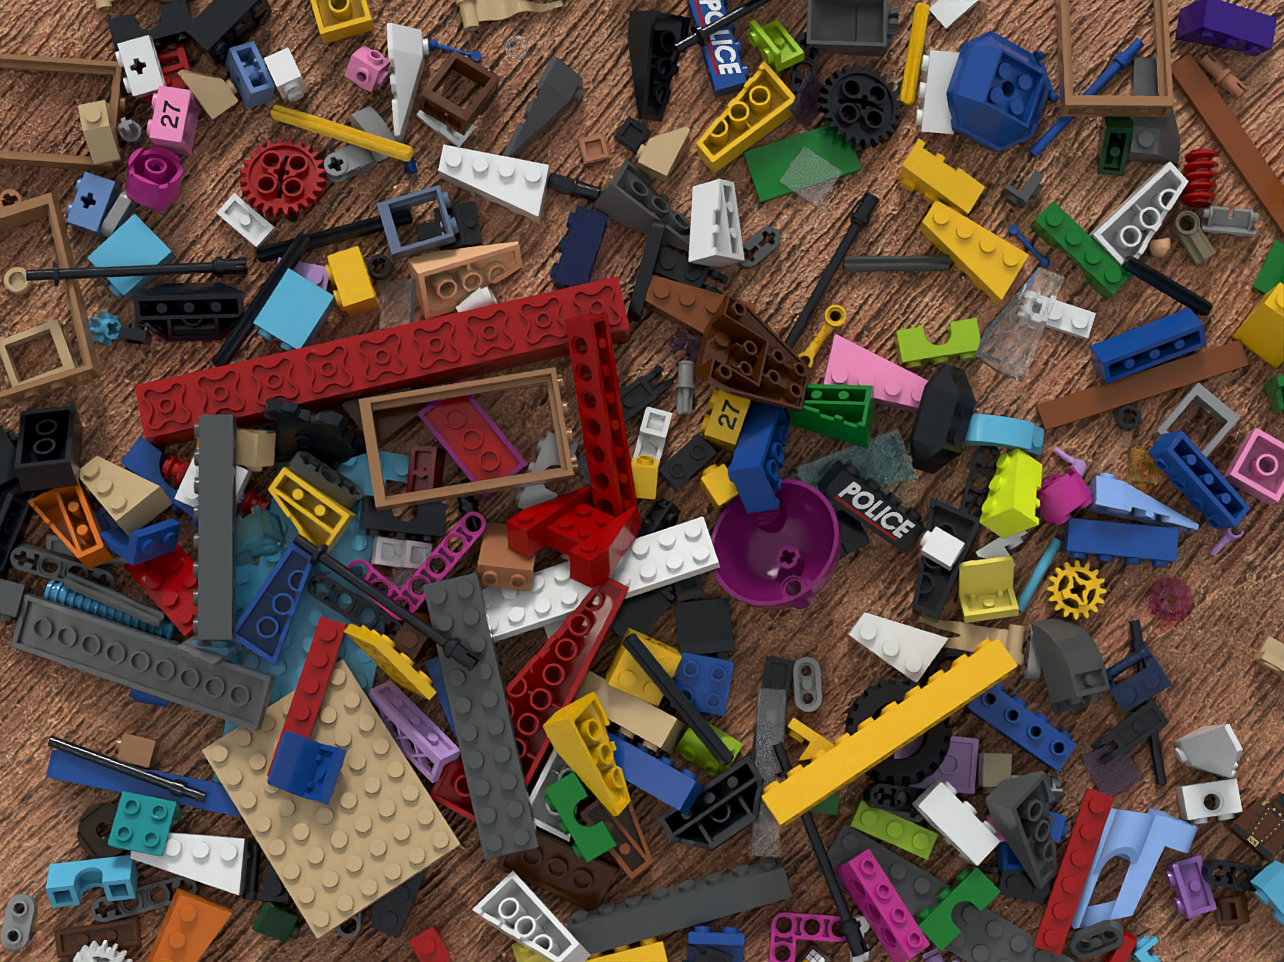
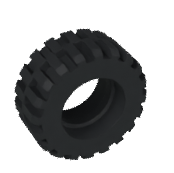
[845,678,952,787]

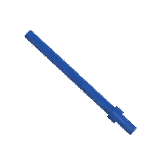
[1028,38,1144,158]

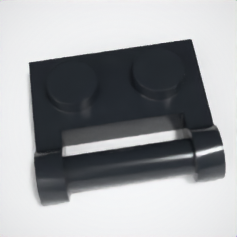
[242,843,293,903]

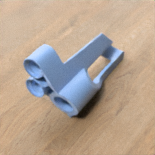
[1071,807,1198,929]

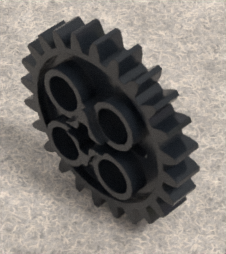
[817,64,903,150]

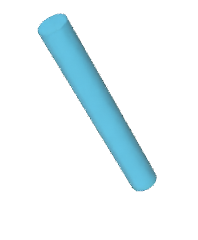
[1017,537,1062,613]

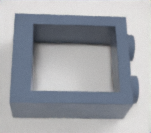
[377,185,459,260]

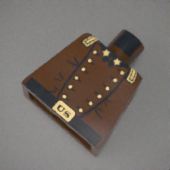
[1224,792,1284,861]

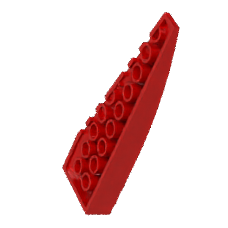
[430,577,629,823]

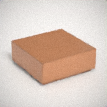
[578,133,610,166]

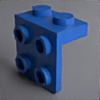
[100,518,180,565]
[670,652,734,717]
[267,731,347,805]
[687,926,745,962]

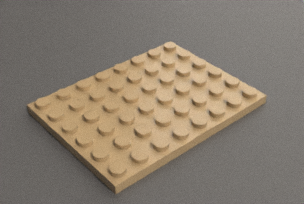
[202,659,461,939]

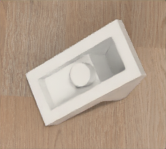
[972,530,1027,567]

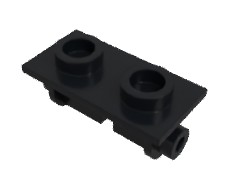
[635,498,681,539]

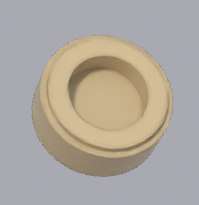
[4,267,33,295]

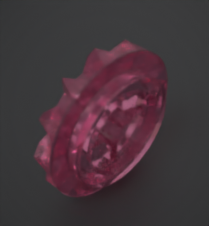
[1149,577,1194,621]

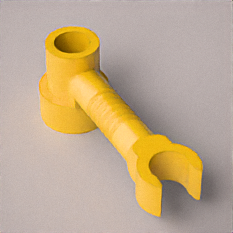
[798,305,846,368]

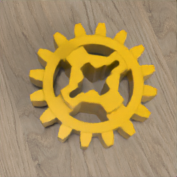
[1045,560,1107,620]

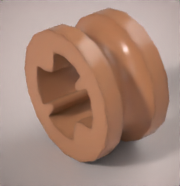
[0,189,24,208]

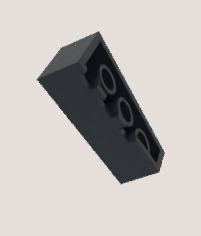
[912,498,981,623]

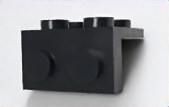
[675,598,736,659]

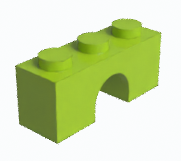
[894,318,982,370]
[848,800,938,860]

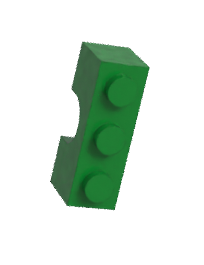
[543,772,617,863]
[916,866,1001,951]

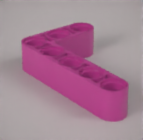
[347,511,486,620]
[768,911,846,962]

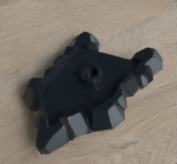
[264,397,367,471]

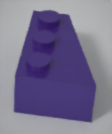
[1175,0,1277,56]

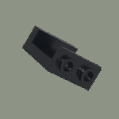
[610,584,676,639]

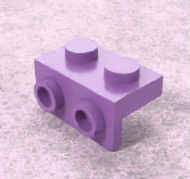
[1165,855,1217,919]

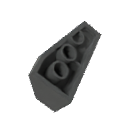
[503,55,585,158]
[1127,56,1180,166]
[593,159,691,252]
[985,771,1057,890]

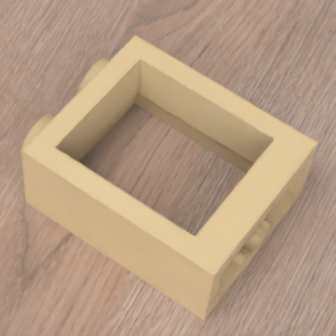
[0,319,79,389]

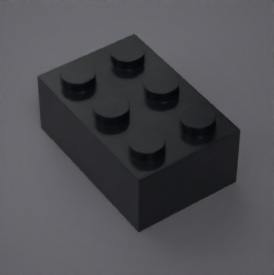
[184,0,272,67]
[14,405,83,492]

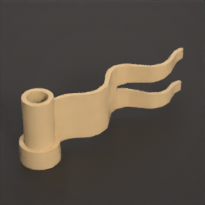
[455,0,563,31]
[919,616,1026,666]

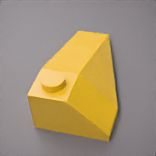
[543,692,631,817]

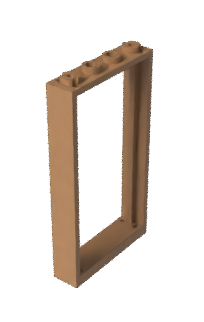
[1056,0,1174,117]
[0,53,128,173]
[0,192,102,410]
[359,367,578,511]

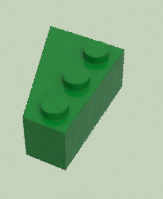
[789,384,876,449]

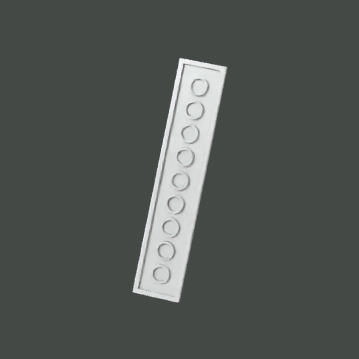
[482,517,720,642]

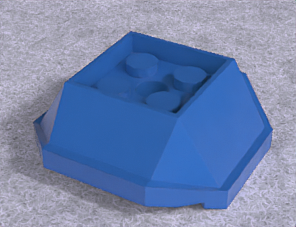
[946,31,1050,152]

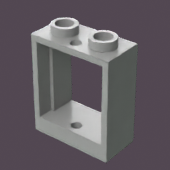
[1151,382,1240,457]

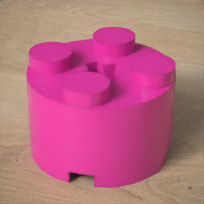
[126,146,183,211]
[1036,465,1093,526]

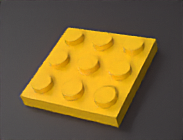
[343,623,436,700]

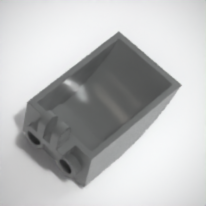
[807,0,899,56]
[1031,617,1111,714]

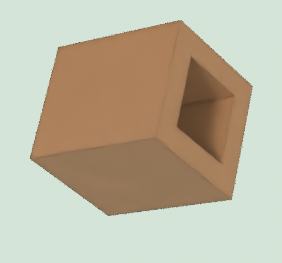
[115,733,161,768]

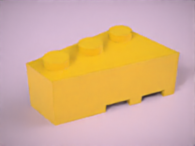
[897,139,985,217]

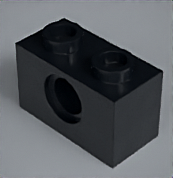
[658,433,717,493]

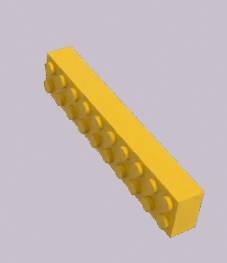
[761,638,1018,829]

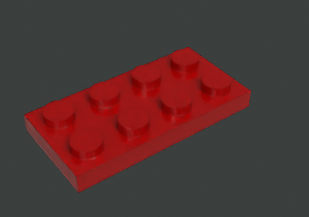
[124,543,198,640]

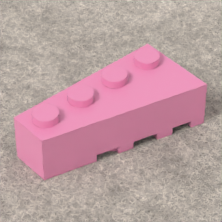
[822,334,928,414]

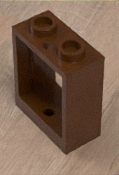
[418,50,500,136]

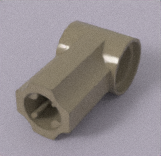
[1169,211,1216,266]

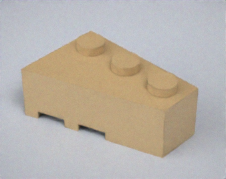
[79,456,173,538]

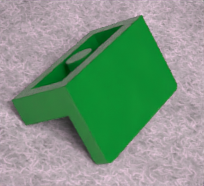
[1251,240,1284,295]

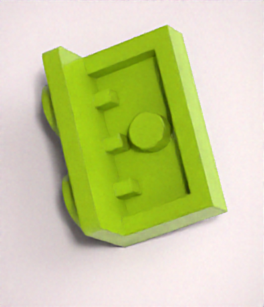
[748,19,805,72]
[675,721,743,777]

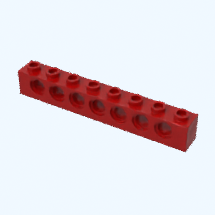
[565,314,641,530]

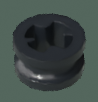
[367,254,393,280]
[1115,405,1141,431]

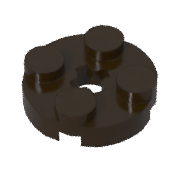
[77,803,125,858]

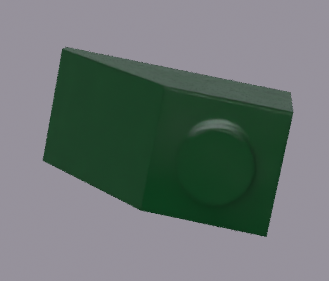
[1097,117,1133,176]
[251,901,303,943]

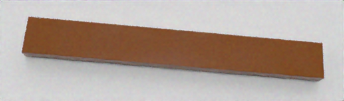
[1171,53,1284,238]
[1035,340,1249,432]

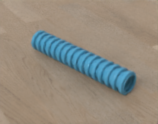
[44,580,178,640]

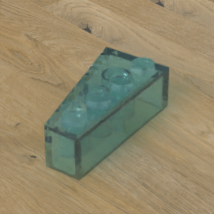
[793,428,918,490]

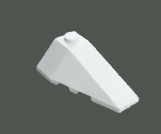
[387,23,429,143]
[1173,724,1243,778]

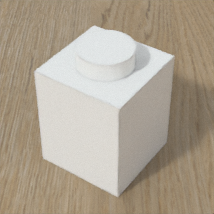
[919,527,965,571]

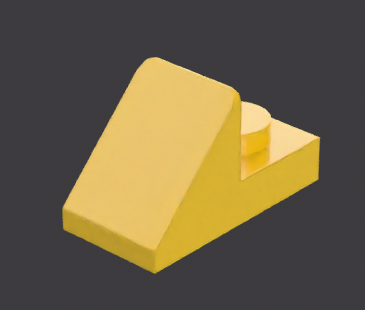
[786,717,835,761]

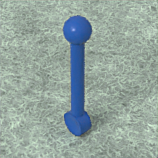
[429,39,482,63]
[1032,50,1059,103]
[1008,224,1050,267]

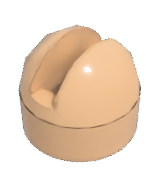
[1149,238,1171,257]

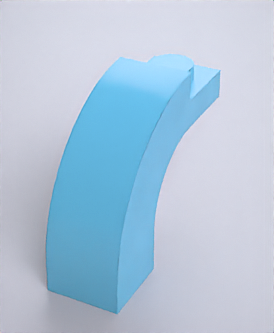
[963,414,1044,456]

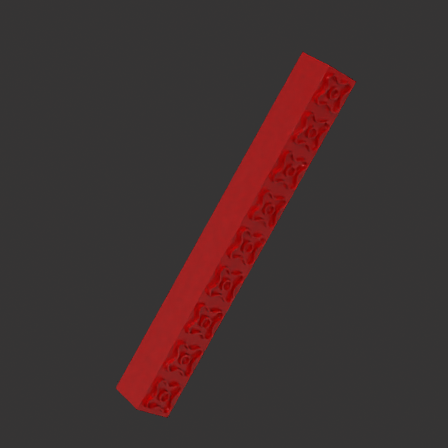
[135,276,631,448]

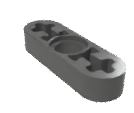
[289,451,364,509]

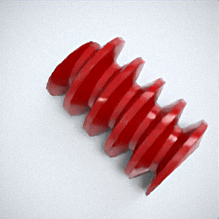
[1181,149,1220,208]

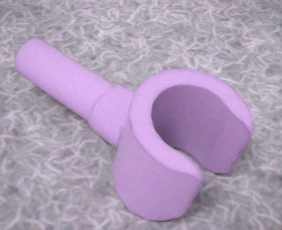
[1053,447,1086,477]
[1209,528,1244,556]

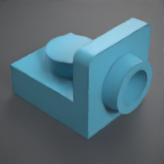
[1130,935,1161,962]

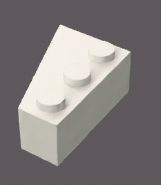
[915,49,960,134]
[688,179,745,268]
[847,612,948,682]
[912,780,1000,866]

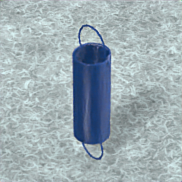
[401,139,418,181]

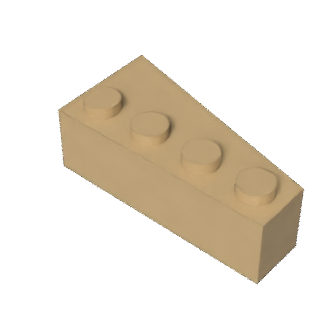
[574,671,688,755]

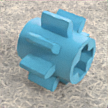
[89,311,123,346]

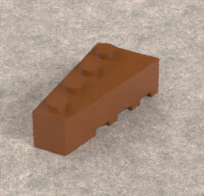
[645,275,757,338]

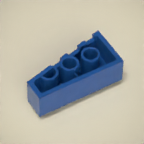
[728,402,790,513]
[236,542,313,666]

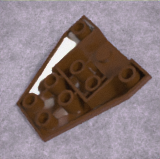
[695,294,810,412]

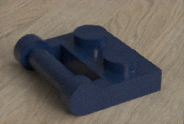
[1105,642,1173,714]

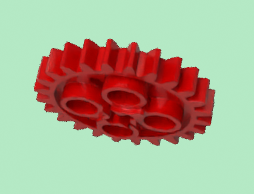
[239,137,327,220]

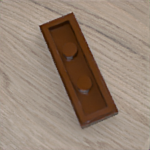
[54,917,142,958]

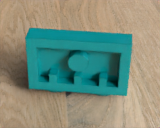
[108,791,182,857]

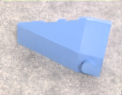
[1085,473,1199,533]

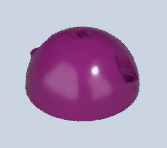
[711,479,842,609]

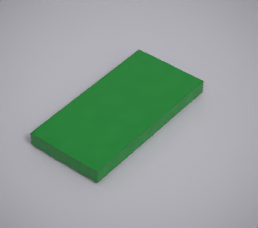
[743,125,861,204]

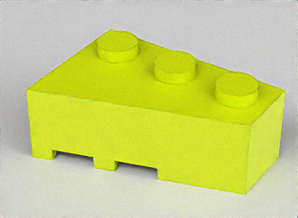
[979,448,1042,539]

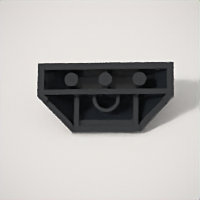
[133,282,245,342]
[909,363,976,474]
[0,482,44,580]
[658,755,764,851]

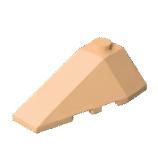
[408,241,523,319]

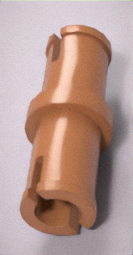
[1198,51,1249,101]

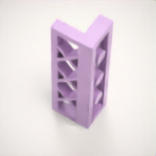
[368,680,460,783]

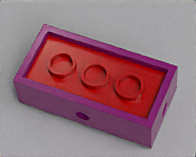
[417,380,529,502]

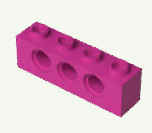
[834,848,930,962]

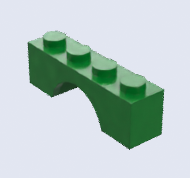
[1030,201,1131,301]

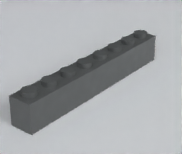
[193,415,237,640]
[566,856,792,955]

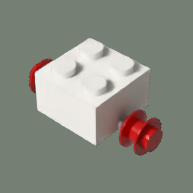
[162,448,269,519]

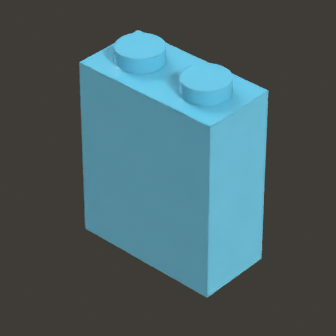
[87,213,176,301]
[253,268,337,351]

